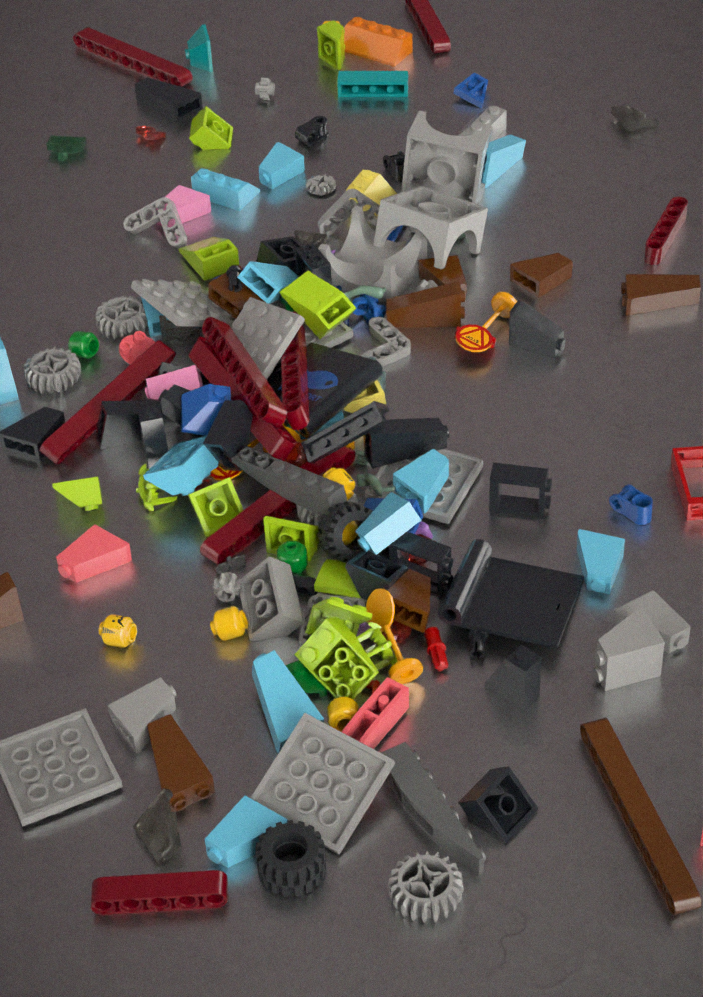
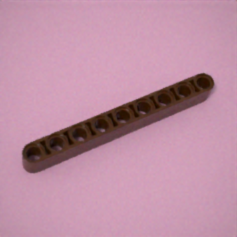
[580,717,702,915]

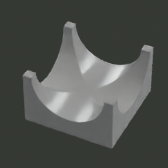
[401,110,493,205]
[373,186,488,269]
[318,205,427,306]

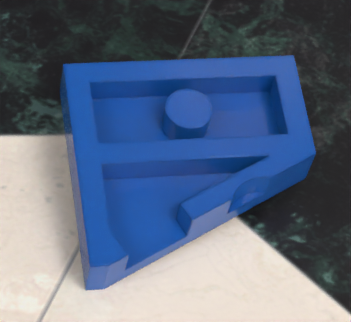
[453,73,488,108]

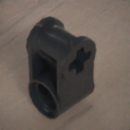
[295,116,329,147]
[383,151,405,182]

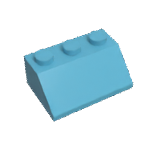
[191,168,260,211]

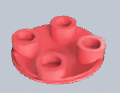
[119,331,155,365]

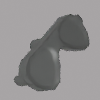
[215,554,246,575]

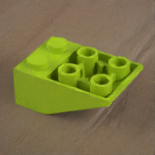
[178,237,239,281]
[279,271,356,340]
[294,617,379,699]

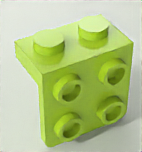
[305,597,373,636]

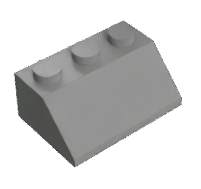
[455,105,506,142]
[239,556,304,642]

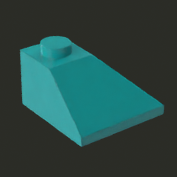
[185,24,213,72]

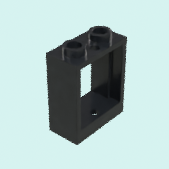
[295,243,332,285]
[489,462,552,518]
[389,532,454,596]

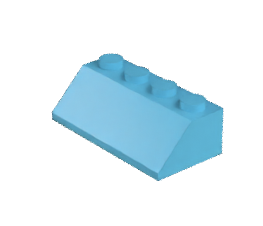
[143,435,219,496]

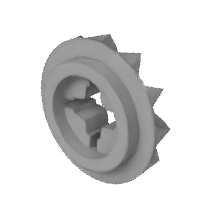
[306,174,336,195]

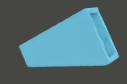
[481,134,526,189]
[237,261,299,304]
[252,650,324,754]

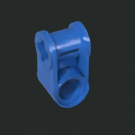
[609,484,653,525]

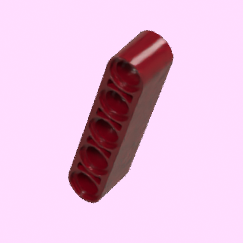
[644,196,688,265]
[91,870,228,915]

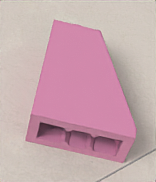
[152,185,211,227]
[145,365,203,401]

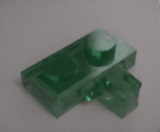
[46,136,87,161]

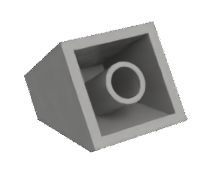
[593,607,665,691]

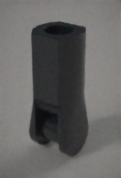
[292,572,318,597]

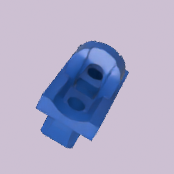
[352,294,386,325]

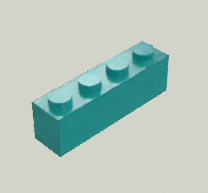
[337,71,409,97]

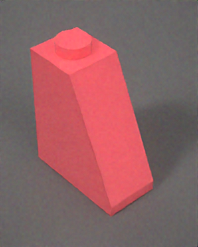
[56,524,132,583]

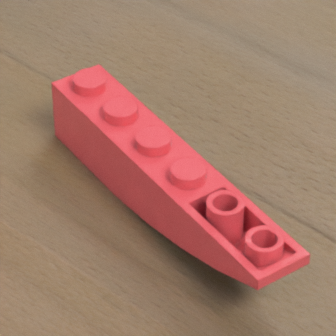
[342,677,409,749]

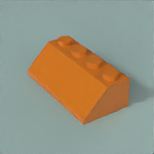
[344,17,413,67]

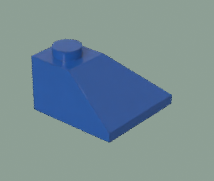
[181,384,231,435]

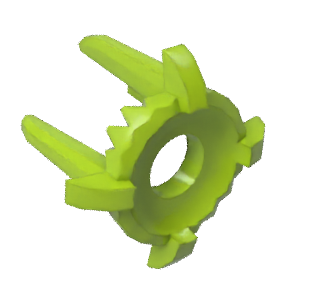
[136,464,178,512]
[356,622,397,670]

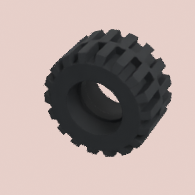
[317,502,373,563]
[255,820,326,897]

